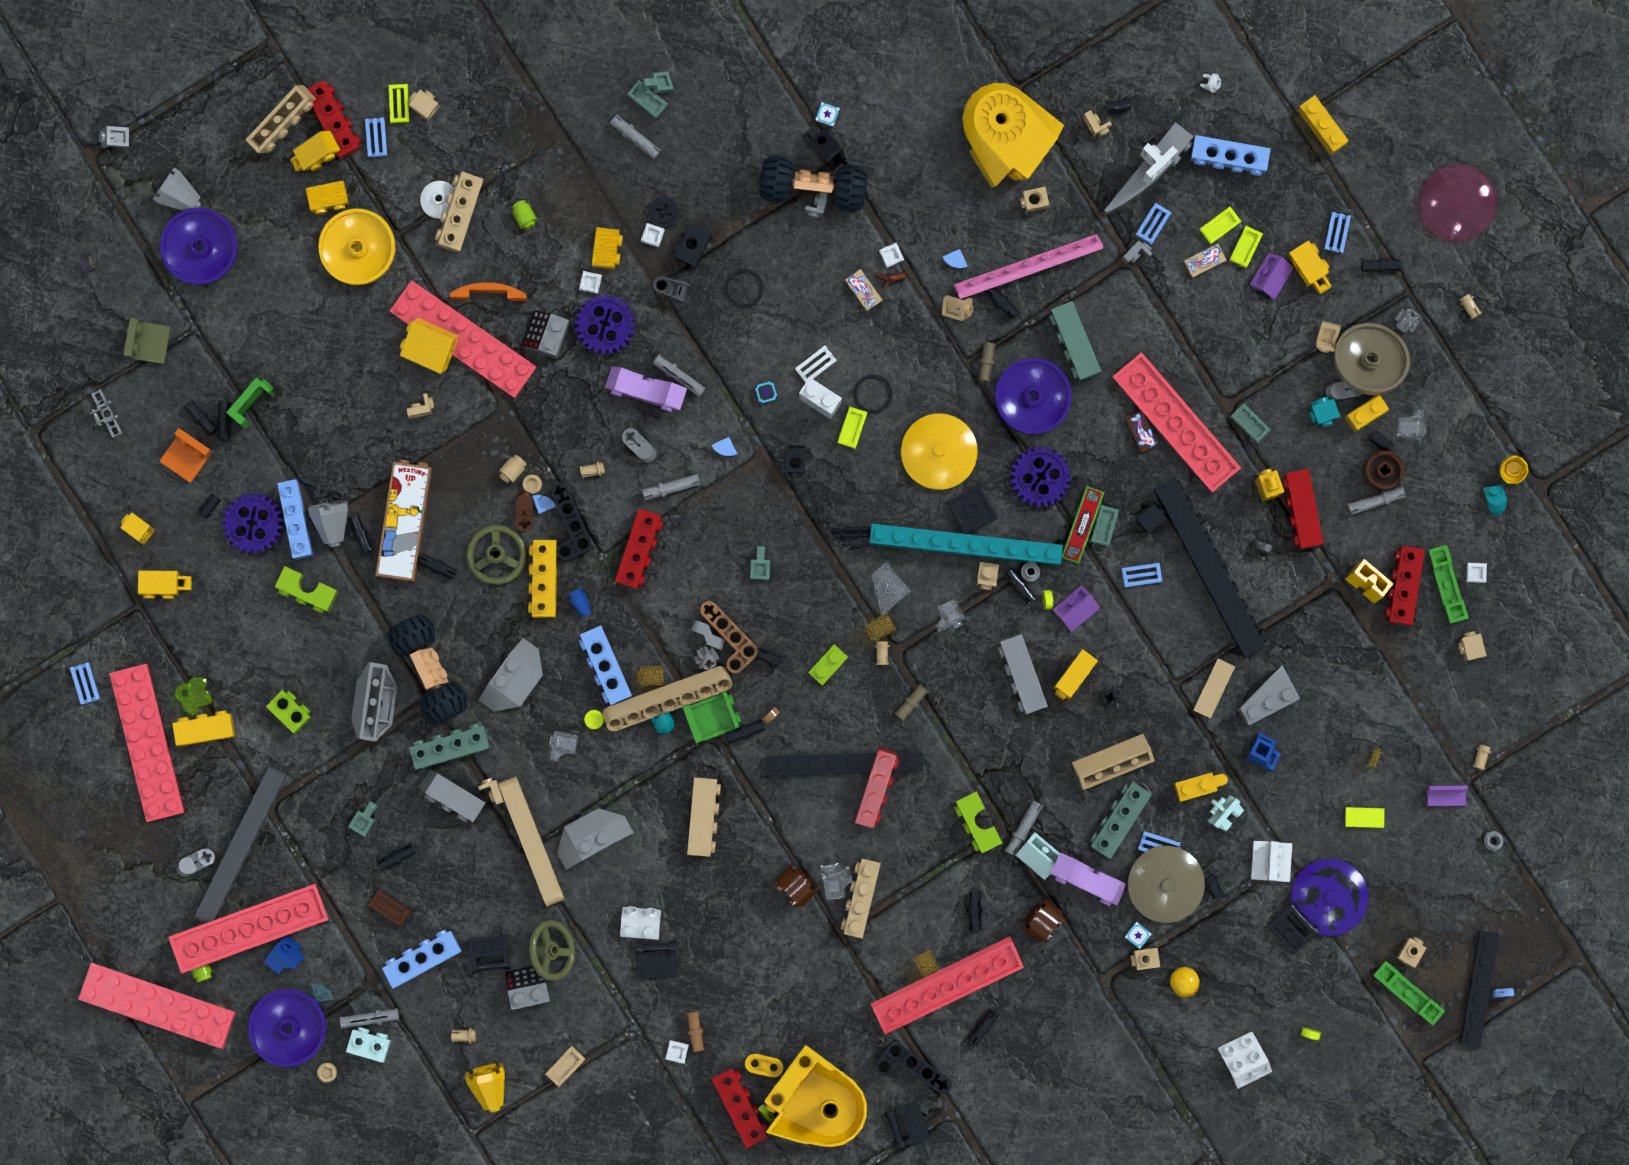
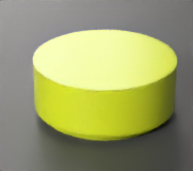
[1042,590,1053,610]
[584,710,604,729]
[1301,1027,1321,1040]

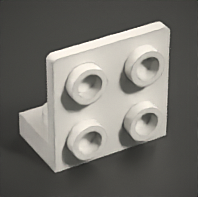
[1218,1032,1272,1089]

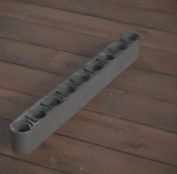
[193,766,288,925]

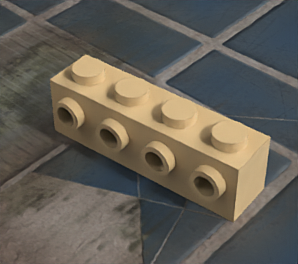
[246,85,316,153]
[434,172,483,252]
[1072,734,1154,790]
[687,777,721,857]
[841,859,881,939]

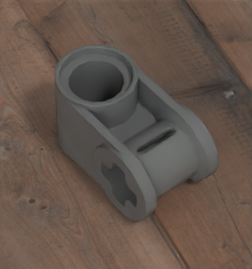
[653,276,691,303]

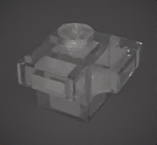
[1396,409,1426,441]
[935,599,965,633]
[549,731,579,762]
[820,863,853,900]

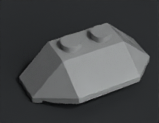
[478,638,543,712]
[351,662,397,741]
[557,808,634,870]

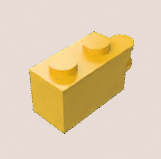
[290,130,340,172]
[1287,240,1332,294]
[1255,469,1284,502]
[138,571,192,599]
[1173,773,1228,802]

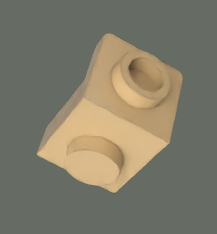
[1316,321,1341,353]

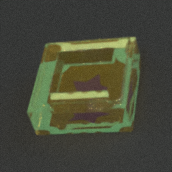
[1366,747,1382,768]

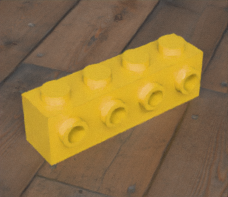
[528,540,557,618]

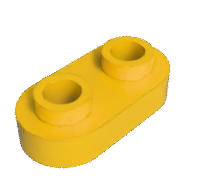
[745,1054,783,1078]

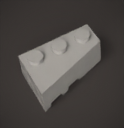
[1238,665,1300,726]
[418,769,485,822]

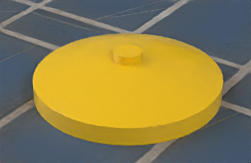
[319,209,396,285]
[901,413,978,490]

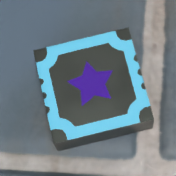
[754,380,778,405]

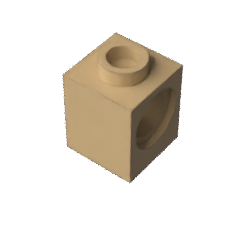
[1020,187,1049,213]

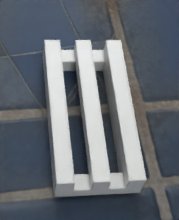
[795,346,837,383]

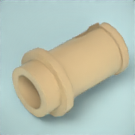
[1460,294,1482,319]
[580,461,605,478]
[875,641,890,665]
[1473,744,1491,770]
[451,1028,476,1044]

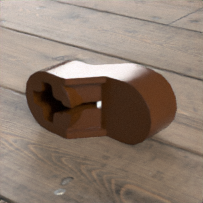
[515,491,533,532]

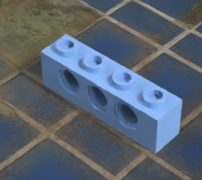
[1190,135,1271,176]
[277,479,314,560]
[578,626,632,705]
[382,929,462,989]

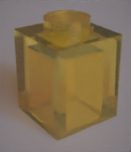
[865,613,896,642]
[636,666,664,687]
[913,950,940,979]

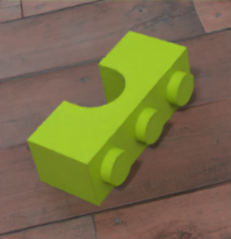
[275,566,338,614]
[954,791,1002,854]

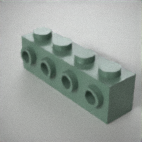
[1049,301,1101,382]
[409,724,491,770]
[1089,782,1152,860]

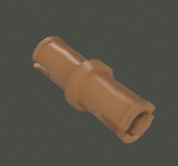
[686,1011,705,1052]

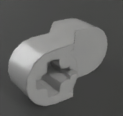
[1326,381,1363,400]
[622,428,656,463]
[691,620,726,651]
[176,849,215,877]

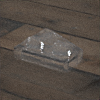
[871,563,911,615]

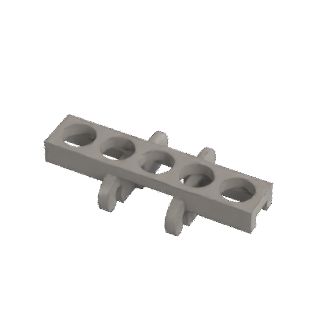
[90,389,123,438]

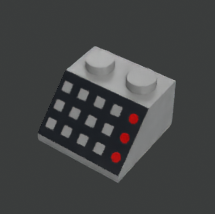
[521,310,570,359]
[505,966,551,1010]

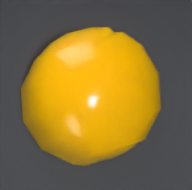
[1499,455,1528,484]
[1170,966,1200,998]

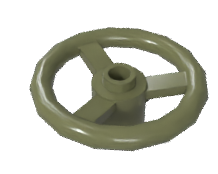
[466,525,527,585]
[529,920,575,982]

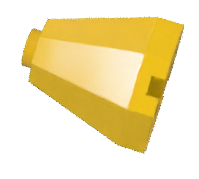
[465,1063,505,1112]

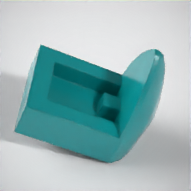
[1483,484,1507,517]
[651,712,675,733]

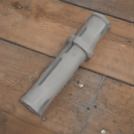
[610,114,661,160]
[653,354,706,398]
[642,473,700,501]
[1347,486,1406,515]
[1005,800,1043,857]
[340,1008,399,1029]

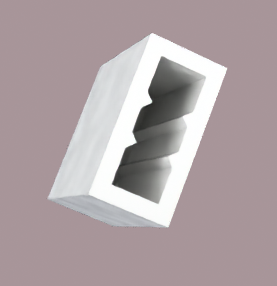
[799,377,842,419]

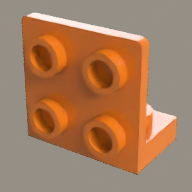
[160,428,213,483]

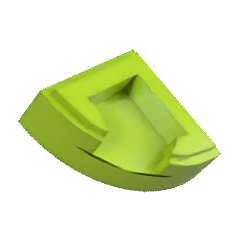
[758,1104,775,1123]

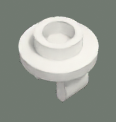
[1200,73,1221,93]

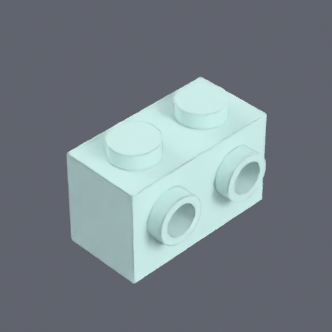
[1016,832,1060,880]
[346,1027,391,1063]

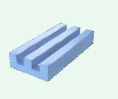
[365,117,387,158]
[1135,203,1171,245]
[1324,212,1351,254]
[1121,563,1162,588]
[70,662,100,705]
[1138,831,1181,852]

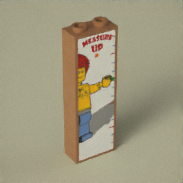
[376,459,433,582]

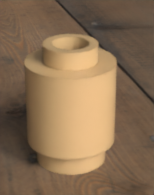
[499,454,527,483]

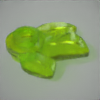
[175,677,213,715]

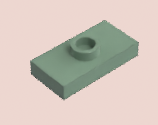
[627,80,668,119]
[1230,403,1271,443]
[1090,505,1119,547]

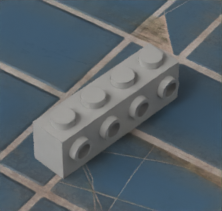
[997,634,1048,715]

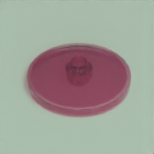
[1420,164,1497,241]

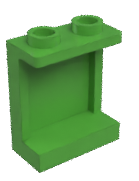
[226,378,275,429]
[683,691,742,744]

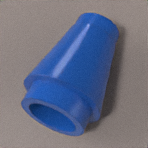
[567,587,592,617]

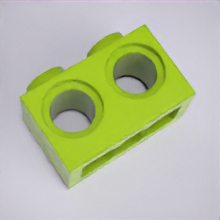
[266,690,312,734]

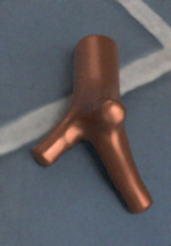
[875,272,906,290]

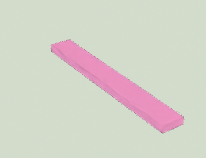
[954,234,1103,299]

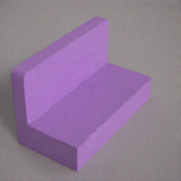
[1250,252,1293,299]
[1052,585,1100,632]
[1426,786,1468,806]

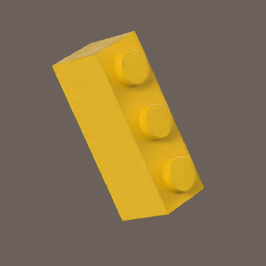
[1297,95,1349,156]
[172,711,235,747]

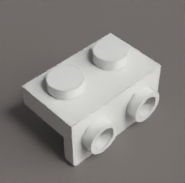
[620,906,661,940]

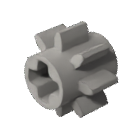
[1395,309,1420,332]
[694,646,719,670]

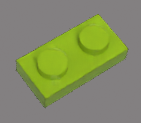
[808,645,848,686]

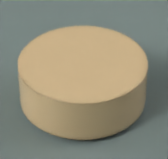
[523,475,542,494]
[317,1063,337,1082]

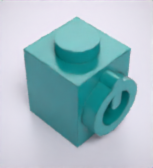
[1309,397,1340,428]

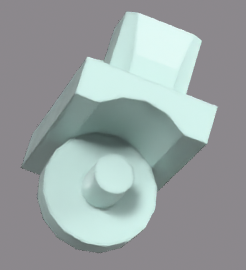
[1208,795,1244,831]

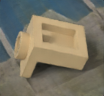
[1083,110,1112,137]
[942,295,973,321]
[407,393,434,419]
[977,562,999,590]
[478,778,505,805]

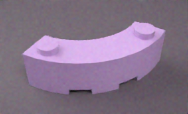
[605,366,687,412]
[1050,853,1126,906]

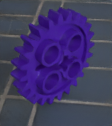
[574,293,636,356]
[1010,446,1072,508]
[221,492,284,555]

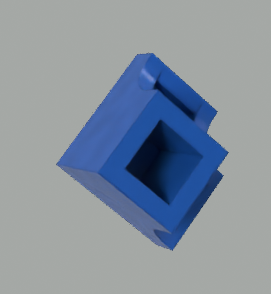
[1246,732,1281,772]
[264,936,305,974]

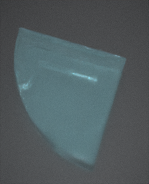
[311,984,334,1003]

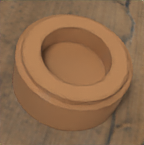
[761,707,780,724]

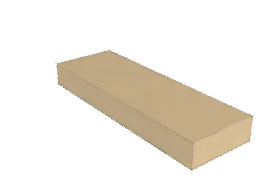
[1193,659,1235,719]

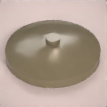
[1333,323,1410,395]
[1127,845,1205,923]

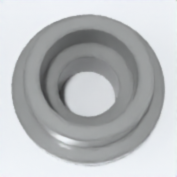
[1021,562,1040,582]
[1484,831,1503,851]

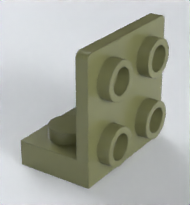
[123,318,171,364]

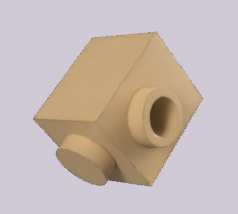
[409,90,440,121]
[1458,631,1486,661]
[1396,937,1426,968]
[1130,948,1160,970]

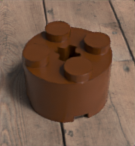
[1363,451,1405,491]
[775,863,819,907]
[1021,898,1065,943]

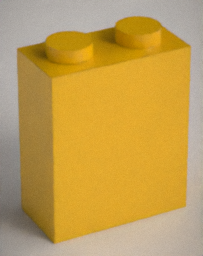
[400,318,459,374]
[1053,649,1098,700]

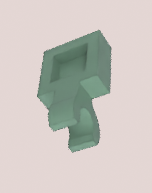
[638,72,674,93]
[750,546,770,580]
[348,802,378,837]

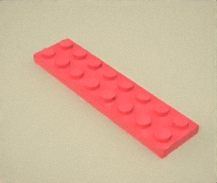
[390,280,537,398]
[1112,352,1241,493]
[109,664,185,822]
[168,884,328,974]
[871,937,1024,1034]
[78,963,236,1049]

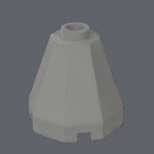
[152,168,201,211]
[308,501,348,547]

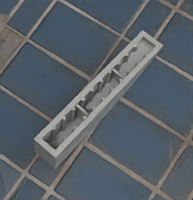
[1103,122,1193,215]

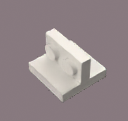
[1140,143,1178,184]
[1251,841,1292,882]

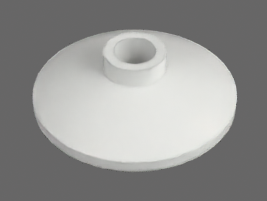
[420,181,454,219]

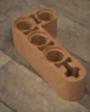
[700,601,758,674]

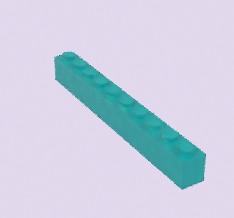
[869,524,1063,566]

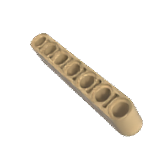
[603,666,732,731]
[498,776,565,907]

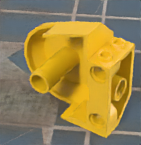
[962,83,1064,188]
[764,1045,867,1147]

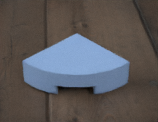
[942,249,968,269]
[712,437,737,456]
[532,495,556,514]
[1491,988,1514,997]

